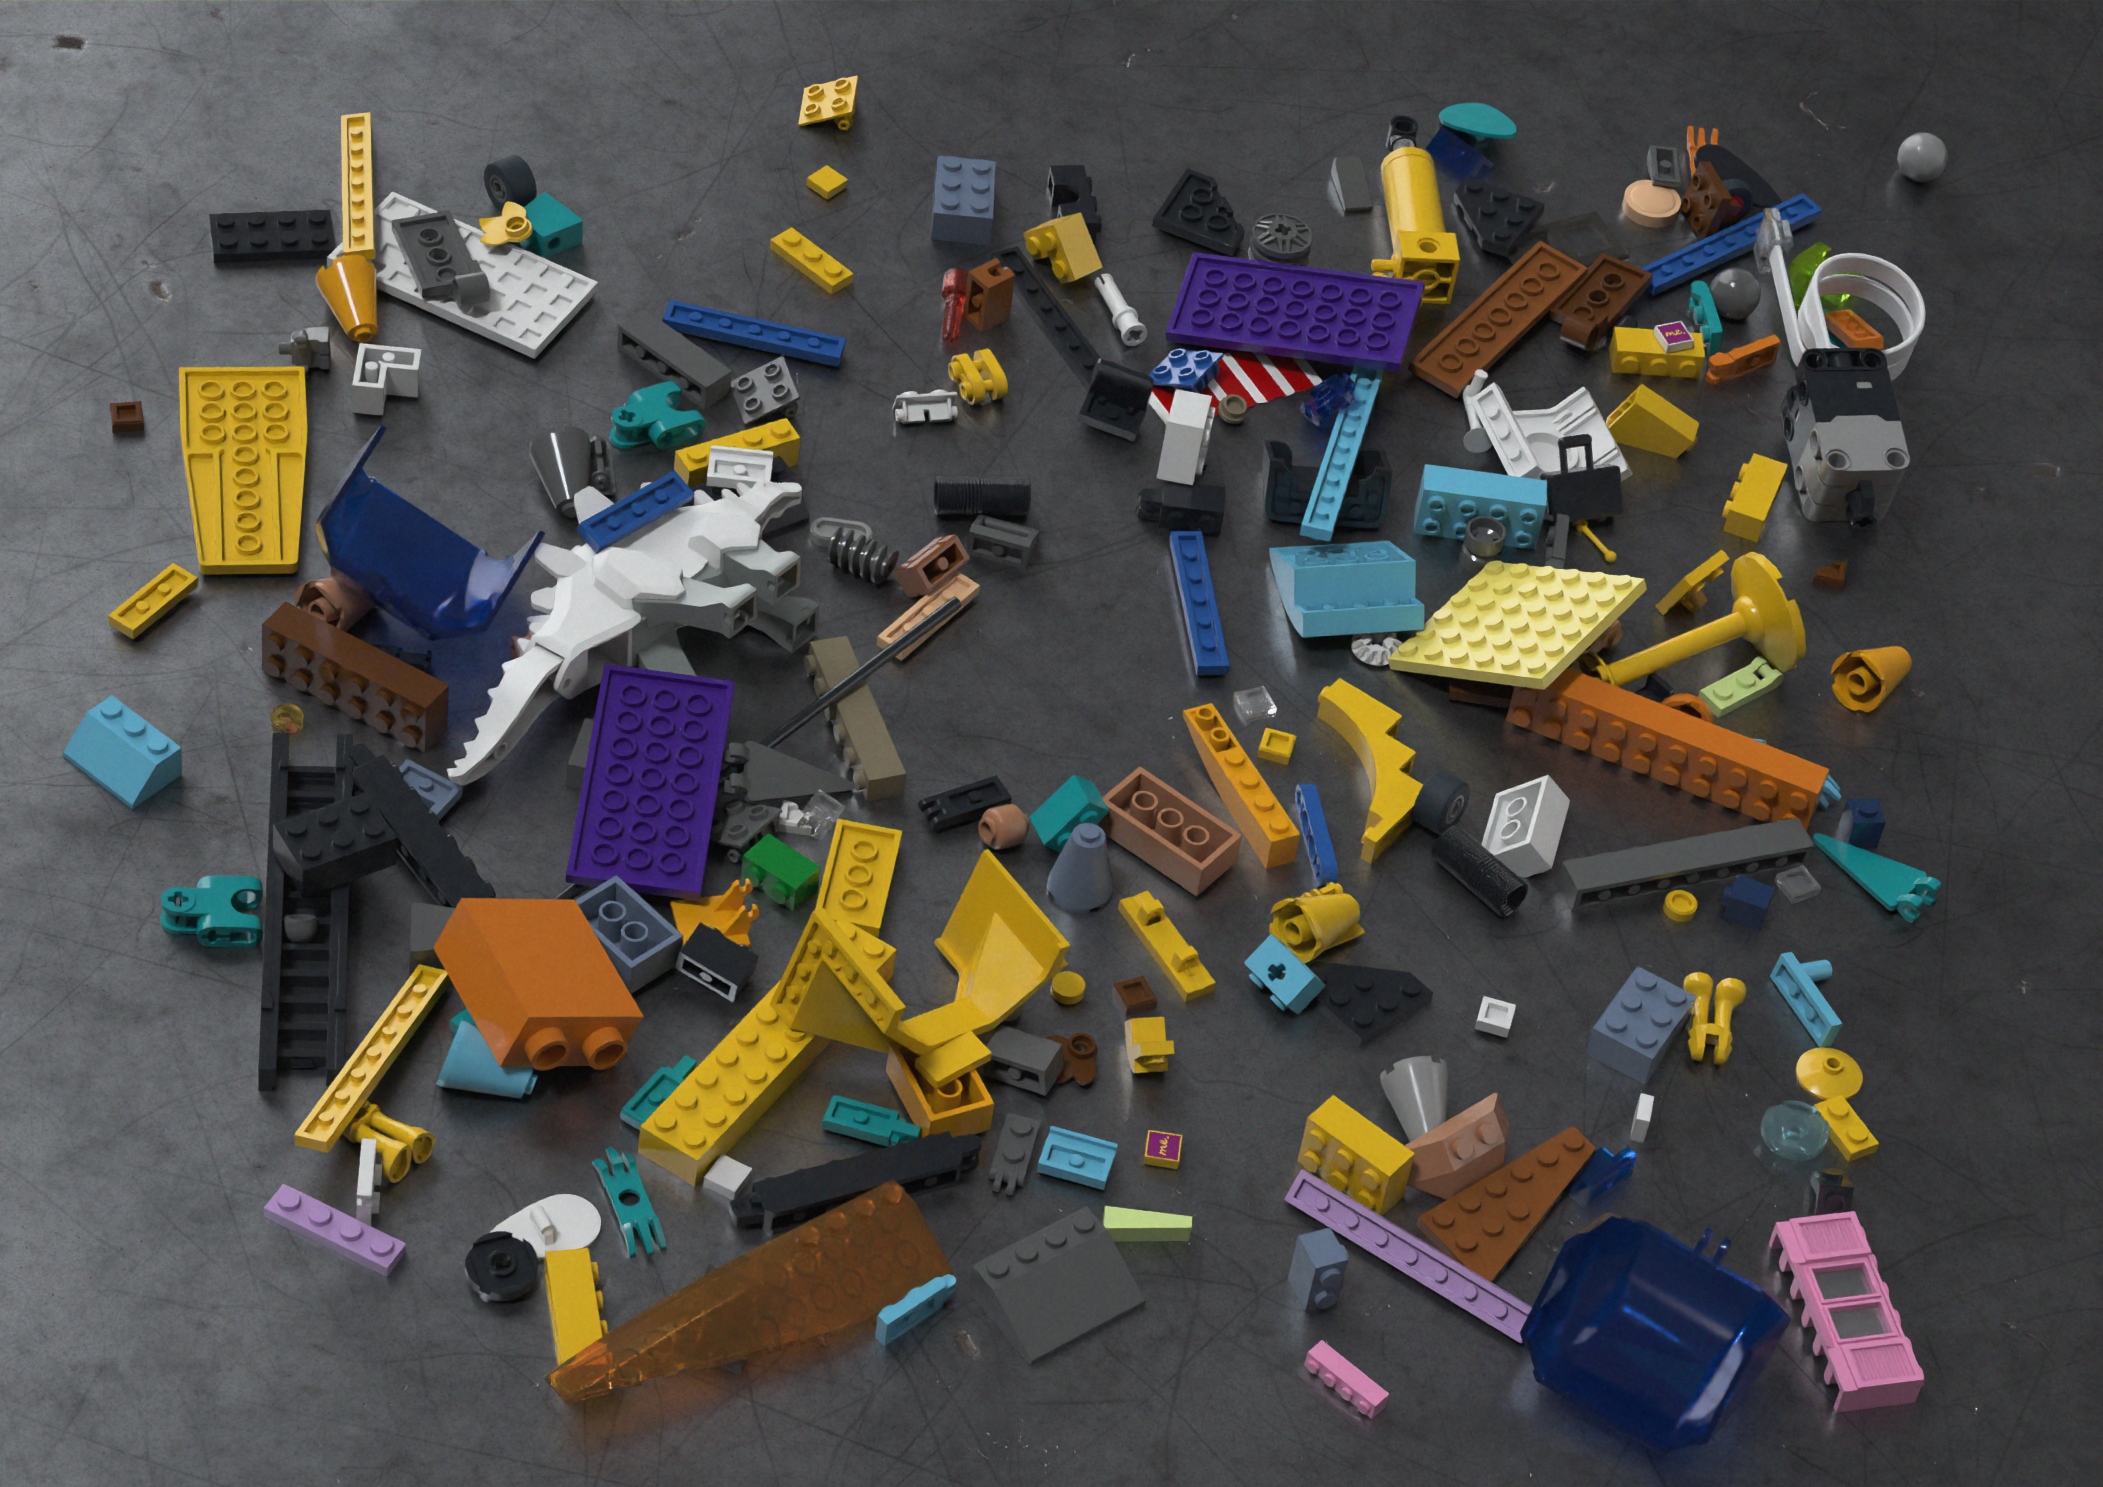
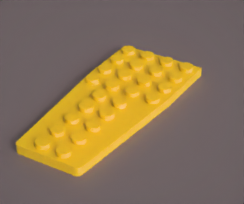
[179,366,308,575]

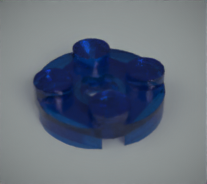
[1300,372,1355,426]

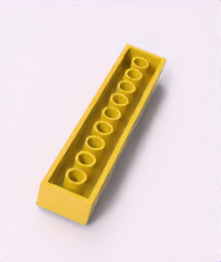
[638,917,897,1187]

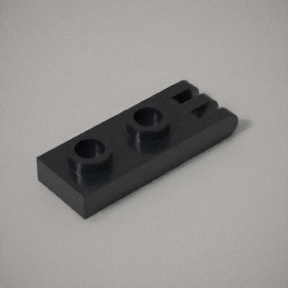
[918,775,1012,830]

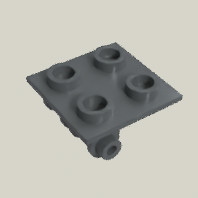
[730,356,800,426]
[709,799,783,862]

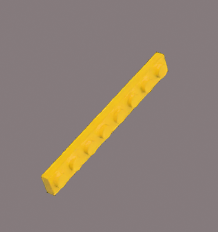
[341,112,375,260]
[294,964,451,1153]

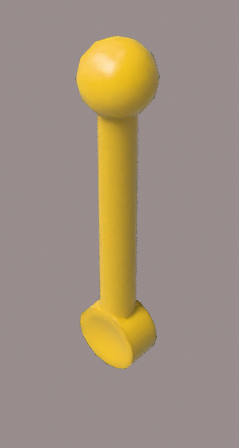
[1575,520,1617,563]

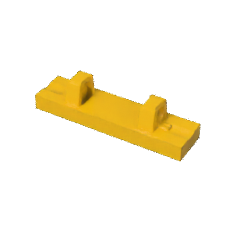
[1118,890,1216,1002]

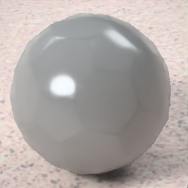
[1897,133,1948,182]

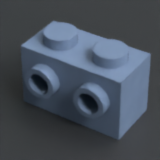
[1288,1227,1349,1311]

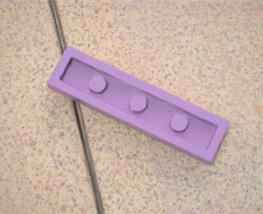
[264,1184,406,1277]

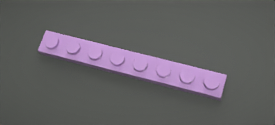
[1284,1170,1541,1344]

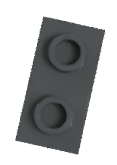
[588,436,616,495]

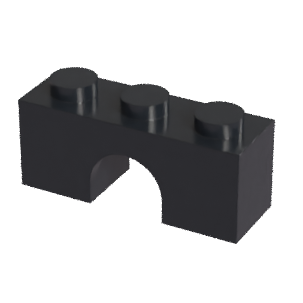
[1047,165,1102,245]

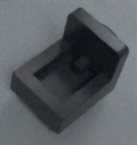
[1810,1167,1854,1216]

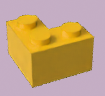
[1023,212,1102,284]

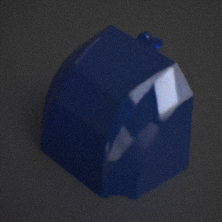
[315,425,546,641]
[1520,1212,1791,1455]

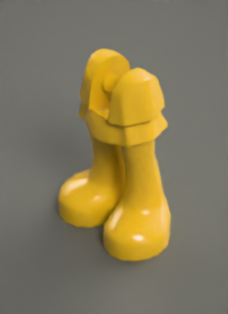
[1683,972,1746,1065]
[342,1100,435,1183]

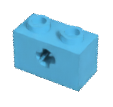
[1244,933,1326,1015]

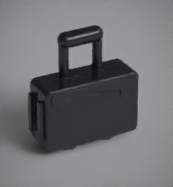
[1540,434,1624,526]

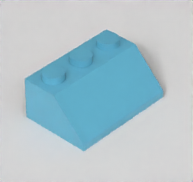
[63,695,182,809]

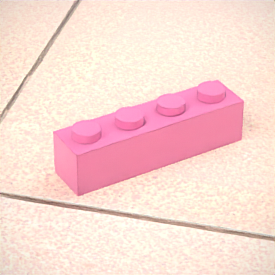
[1304,1340,1390,1419]

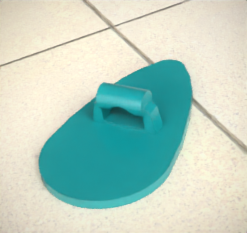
[1439,103,1517,144]

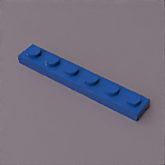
[662,300,846,367]
[1169,531,1229,675]

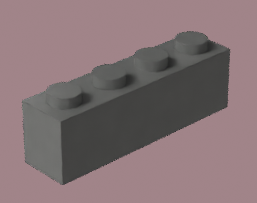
[617,309,732,410]

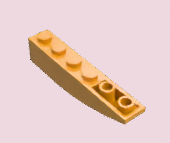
[1183,703,1300,869]

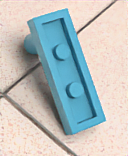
[1770,952,1843,1047]

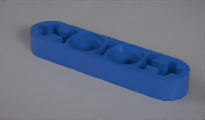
[1295,784,1338,887]

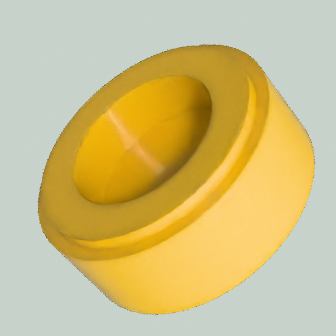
[1663,890,1698,922]
[1050,971,1085,1005]

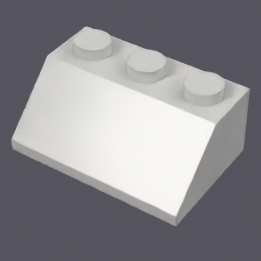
[1482,775,1570,878]

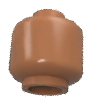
[978,804,1030,850]

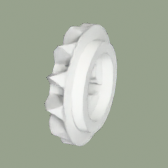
[1351,632,1402,666]

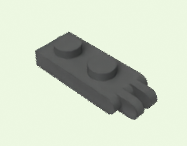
[989,1112,1041,1196]

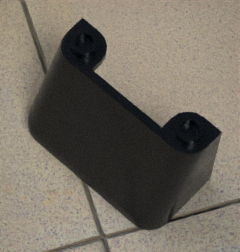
[1262,440,1392,529]

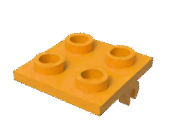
[670,878,760,948]

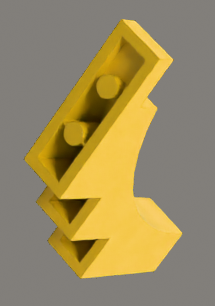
[1317,678,1423,864]

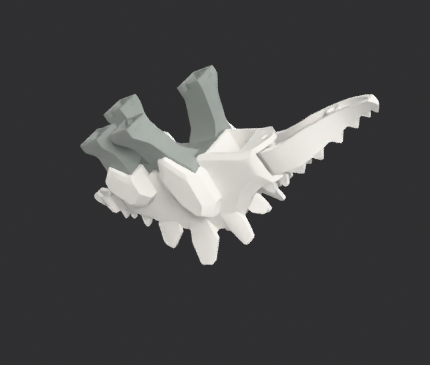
[447,480,819,786]

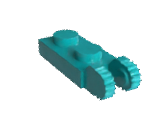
[1689,280,1723,355]

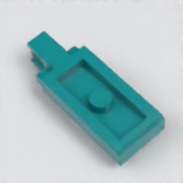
[620,1055,697,1130]
[822,1095,921,1147]

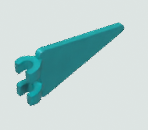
[1813,833,1941,923]

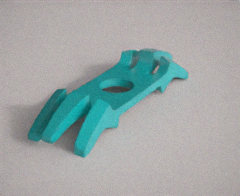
[592,1147,667,1258]

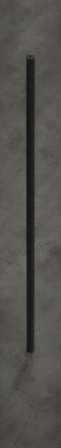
[552,597,961,900]

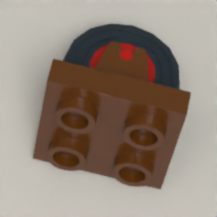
[1680,161,1754,241]

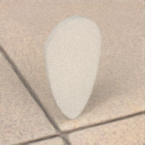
[491,1194,601,1263]

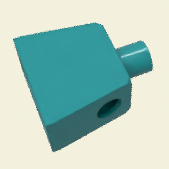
[509,191,584,258]

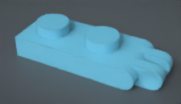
[875,1274,956,1346]

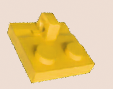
[1655,550,1730,615]

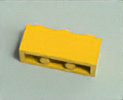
[1609,327,1705,379]
[1721,453,1788,543]

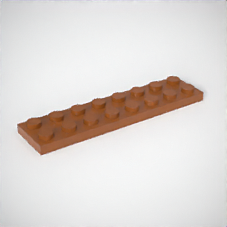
[1408,241,1588,399]

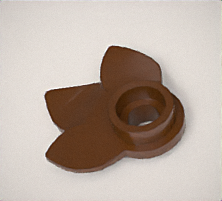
[1045,1033,1098,1086]

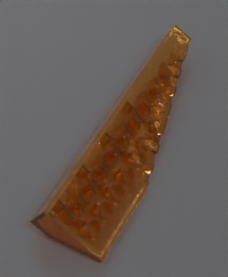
[545,1179,954,1404]

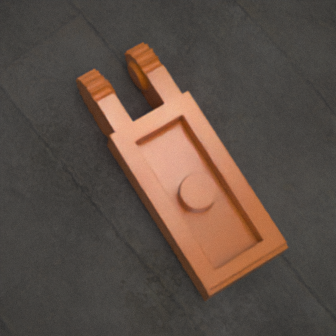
[1704,334,1781,385]

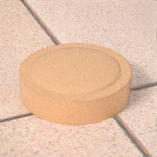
[1622,180,1681,228]

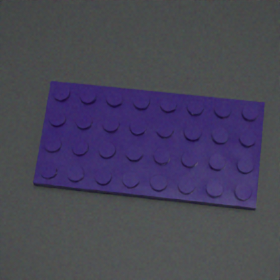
[1166,252,1425,372]
[565,663,735,901]

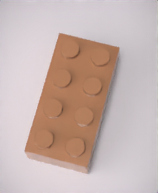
[1097,766,1242,897]

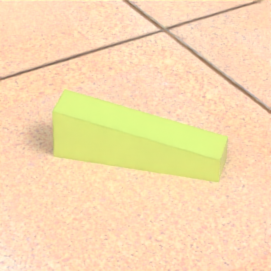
[1102,1206,1192,1242]

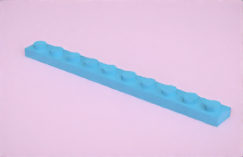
[1300,366,1384,542]

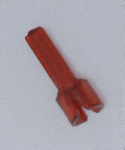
[941,268,969,344]

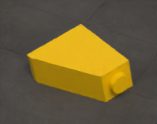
[1606,384,1699,459]

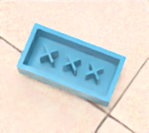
[1414,464,1547,550]

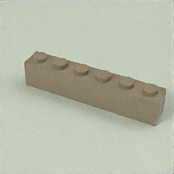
[804,635,906,803]

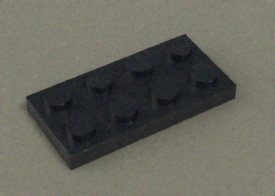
[209,210,335,263]

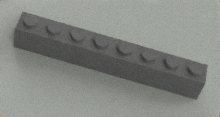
[1557,818,1814,912]

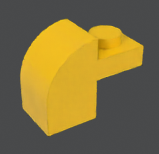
[1124,1017,1175,1073]

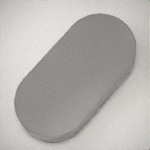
[809,517,873,547]

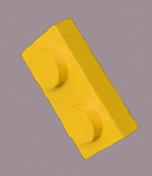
[1811,1095,1879,1162]

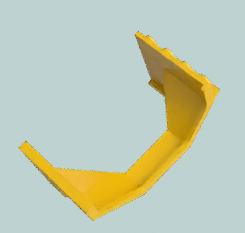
[770,849,1071,1056]

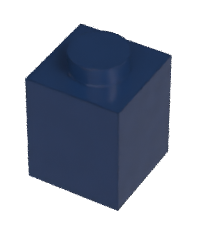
[1839,799,1886,849]
[1721,874,1775,931]

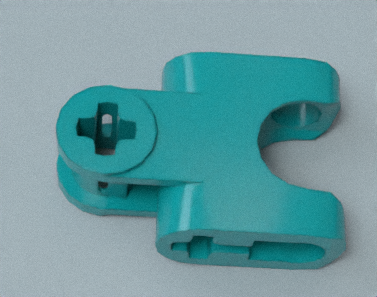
[609,381,706,450]
[160,875,264,948]

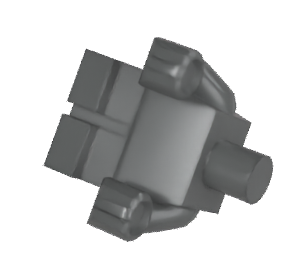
[279,327,331,379]

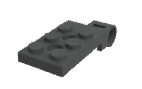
[392,210,490,306]

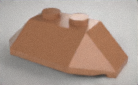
[1405,1093,1509,1200]

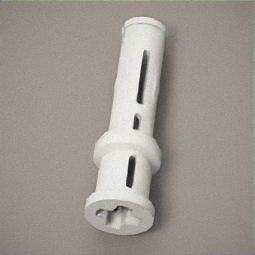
[1095,273,1148,346]

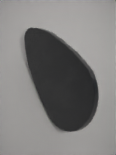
[1694,144,1782,210]

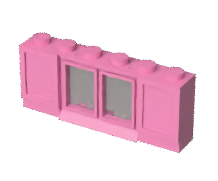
[1769,1211,1924,1413]

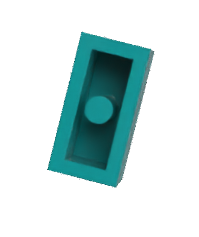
[1029,774,1110,853]

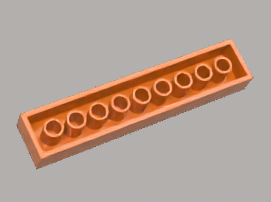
[1506,668,1830,832]

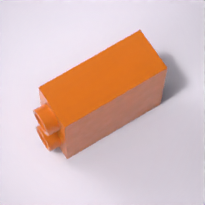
[433,898,644,1071]

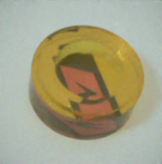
[270,704,304,735]

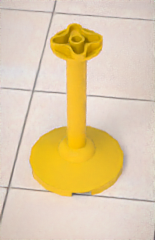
[1578,552,1806,687]

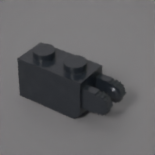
[1135,481,1225,535]

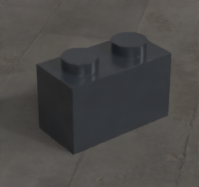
[675,922,759,1002]

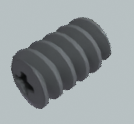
[827,526,899,585]

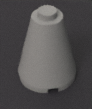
[1380,1056,1448,1142]

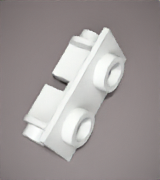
[892,390,958,424]

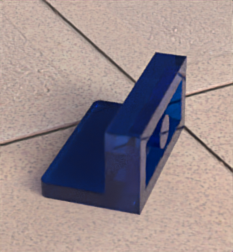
[1425,126,1495,179]
[1565,1146,1638,1209]

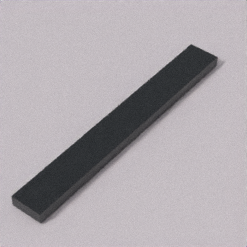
[991,247,1101,392]

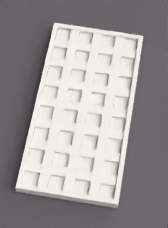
[327,192,598,359]

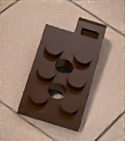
[1549,253,1653,352]

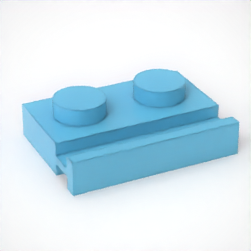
[1037,1126,1118,1190]

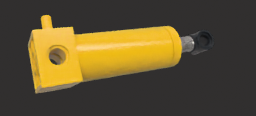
[1371,115,1460,304]

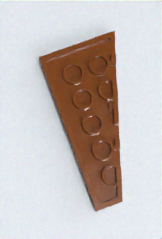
[1416,1126,1596,1283]

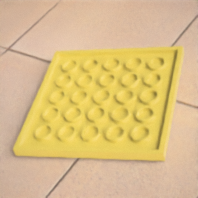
[1388,560,1647,690]

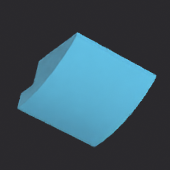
[1269,541,1425,637]

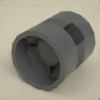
[1459,516,1506,574]

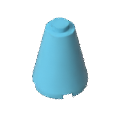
[436,1020,538,1099]

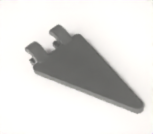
[722,740,855,803]

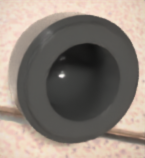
[283,914,318,943]

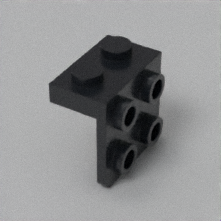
[1077,359,1154,441]

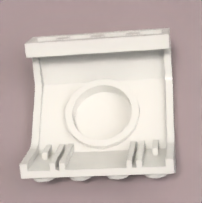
[1470,382,1633,482]

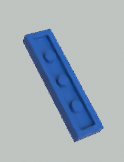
[576,470,694,554]

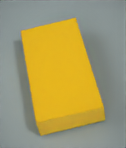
[915,1030,992,1090]

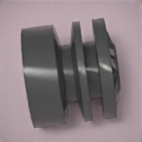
[1246,213,1313,267]

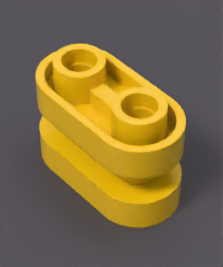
[948,348,1008,405]

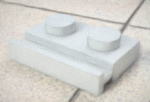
[706,445,773,489]
[356,1139,382,1226]

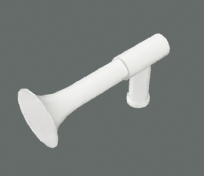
[1462,370,1493,453]

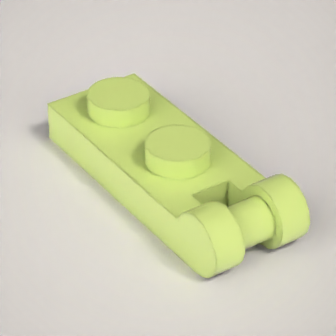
[1698,656,1784,718]

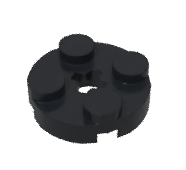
[465,1231,538,1302]

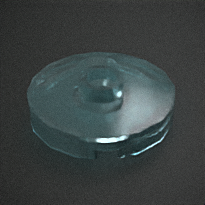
[1761,1100,1829,1161]

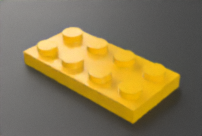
[815,819,903,937]

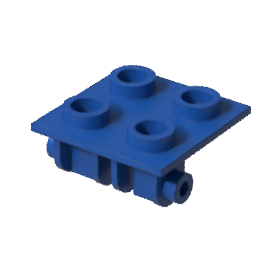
[1148,349,1224,393]

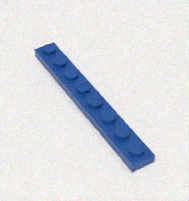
[1640,193,1822,296]

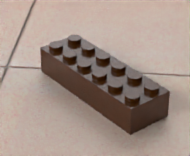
[262,601,449,754]

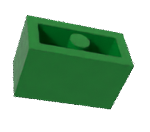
[741,833,821,911]

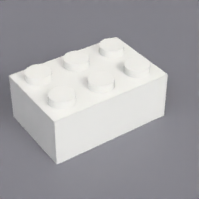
[1157,389,1216,485]

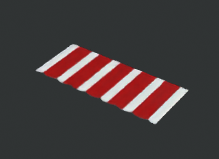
[1149,350,1325,425]

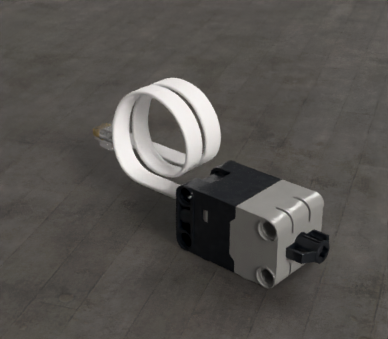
[1753,208,1926,529]

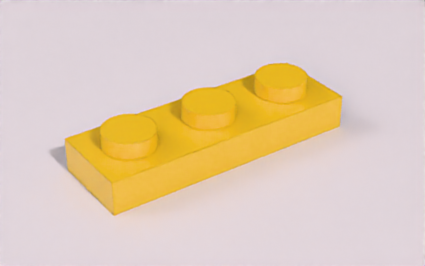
[770,227,854,295]
[108,563,198,639]

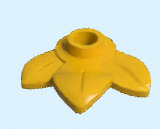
[479,201,533,246]

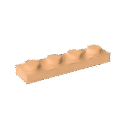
[876,571,980,661]

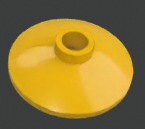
[1796,1047,1863,1101]

